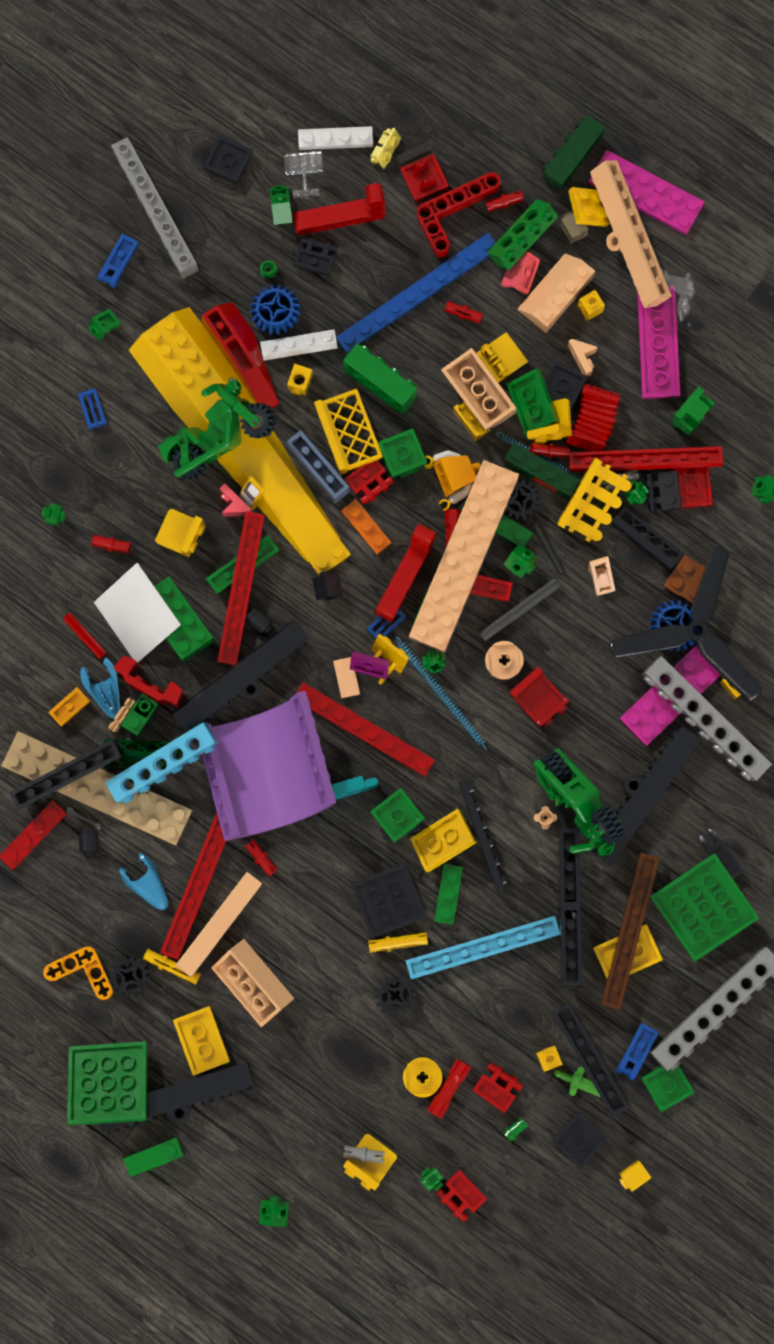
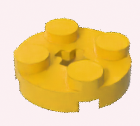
[403,1057,442,1097]

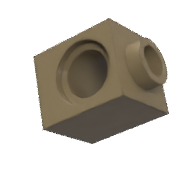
[560,212,589,244]

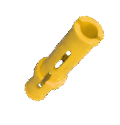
[368,932,428,953]
[143,949,201,985]

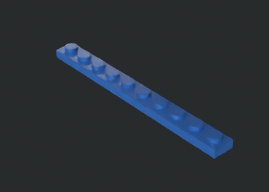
[336,233,496,354]

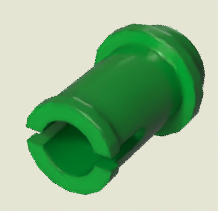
[503,1117,529,1142]

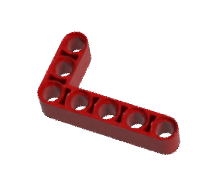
[416,172,501,258]
[293,183,386,235]
[374,524,436,622]

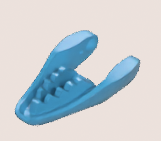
[80,658,120,718]
[119,853,168,910]

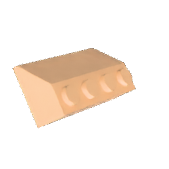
[517,254,595,333]
[441,348,516,431]
[211,939,294,1027]

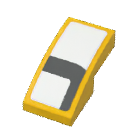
[239,476,265,511]

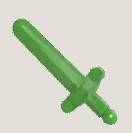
[554,1067,601,1097]

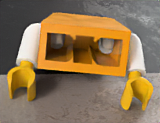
[424,450,481,511]

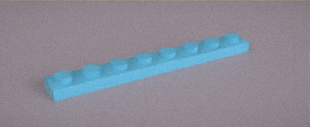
[405,916,560,979]

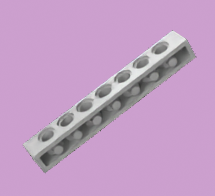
[111,137,199,279]
[642,656,772,781]
[649,947,774,1071]

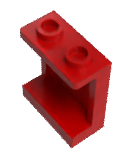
[509,667,569,728]

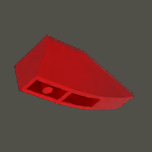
[201,302,279,409]

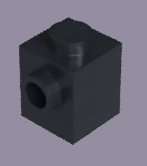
[312,571,343,601]

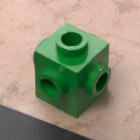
[751,475,774,504]
[503,544,538,578]
[259,1196,289,1227]

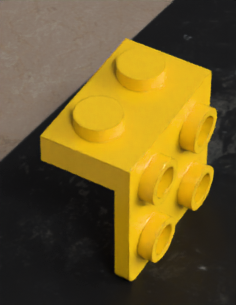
[527,398,572,444]
[155,509,205,557]
[343,1134,397,1191]

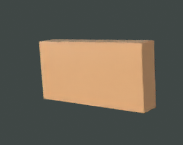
[333,657,360,699]

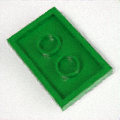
[506,368,559,436]

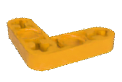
[43,947,114,1000]

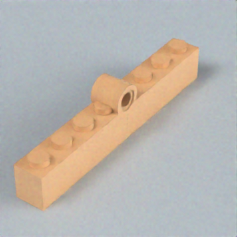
[590,160,672,308]

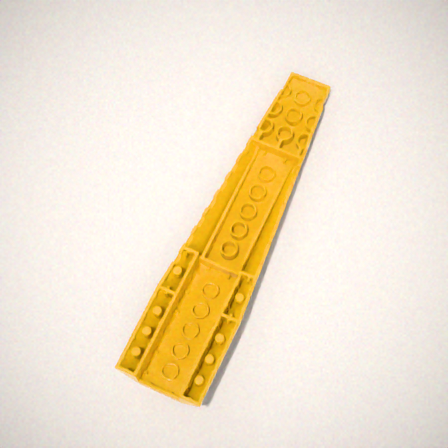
[129,307,351,576]

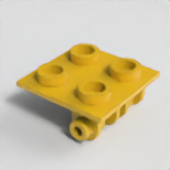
[476,332,528,383]

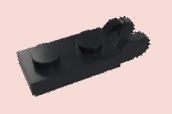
[698,827,744,879]

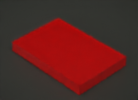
[670,467,713,509]

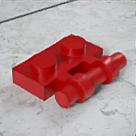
[344,460,394,505]
[472,1063,523,1113]
[436,1169,487,1222]

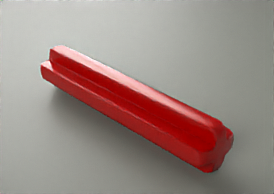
[63,613,107,659]

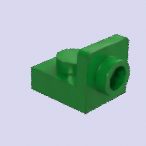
[89,309,121,341]

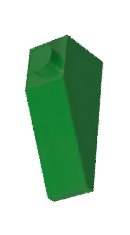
[123,1136,185,1177]

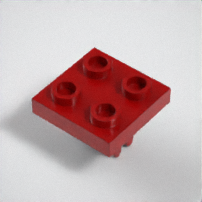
[400,154,449,203]

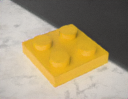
[568,187,610,227]

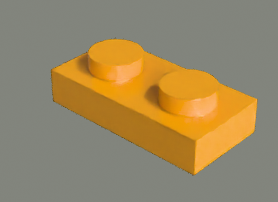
[48,687,91,727]

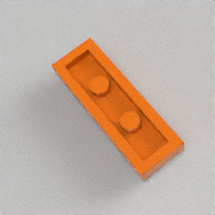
[341,499,392,555]

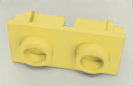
[370,128,401,169]

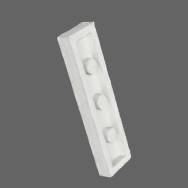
[298,126,373,150]
[260,330,338,361]

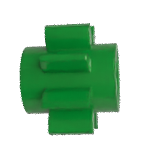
[624,481,649,505]
[41,503,66,526]
[422,649,446,673]
[420,1167,444,1191]

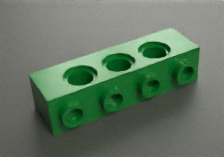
[487,199,558,270]

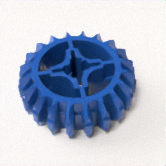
[250,284,300,335]
[649,600,700,652]

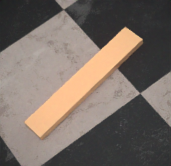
[176,872,262,977]

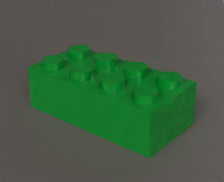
[343,343,417,415]
[154,576,215,663]

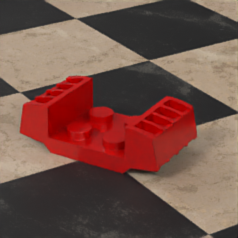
[113,656,185,708]

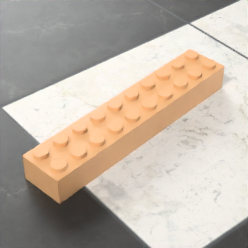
[409,460,519,653]

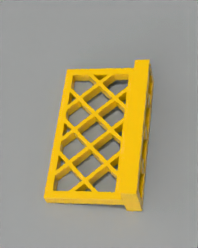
[314,389,383,475]

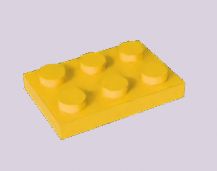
[410,809,477,872]
[593,924,663,979]
[173,1006,230,1076]

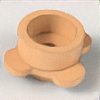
[534,806,557,829]

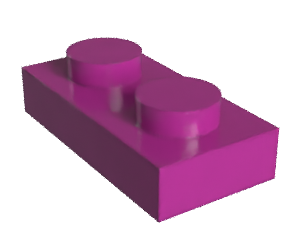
[350,651,390,679]

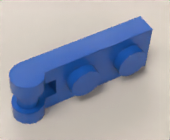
[97,234,139,288]
[616,1023,659,1081]

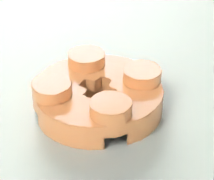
[485,641,524,680]

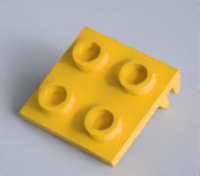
[371,634,409,685]

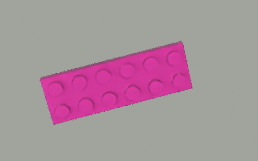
[588,150,705,235]
[637,286,680,399]
[619,645,721,746]

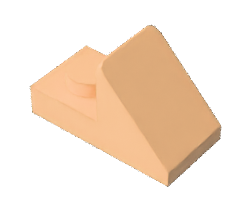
[568,339,597,377]
[588,556,615,596]

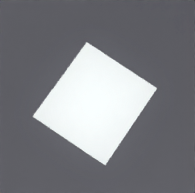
[94,563,181,662]

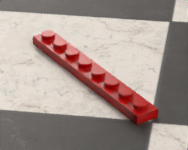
[569,446,723,473]
[217,511,265,665]
[296,683,435,777]
[160,812,226,960]

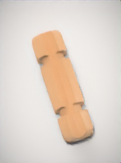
[108,698,136,733]

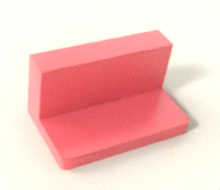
[501,252,540,294]

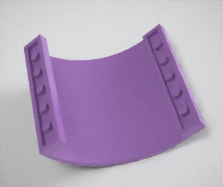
[198,691,336,841]

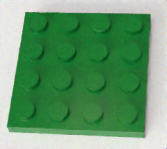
[650,853,759,962]
[67,1041,148,1126]

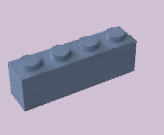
[286,430,350,504]

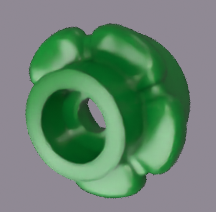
[260,260,278,279]

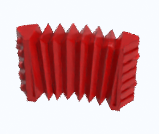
[566,384,621,451]

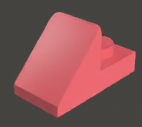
[219,483,252,517]

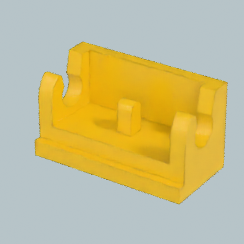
[453,402,491,442]

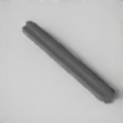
[480,579,560,641]

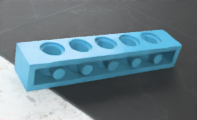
[105,722,219,804]

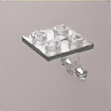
[284,151,323,199]
[661,269,695,321]

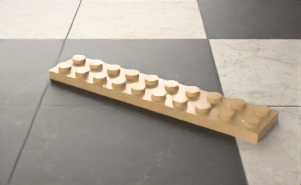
[1,731,193,846]

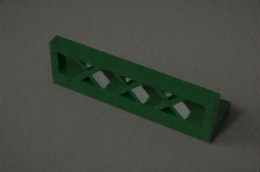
[103,739,181,772]

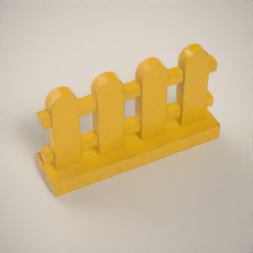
[557,457,631,542]

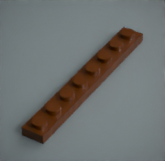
[601,853,660,1010]

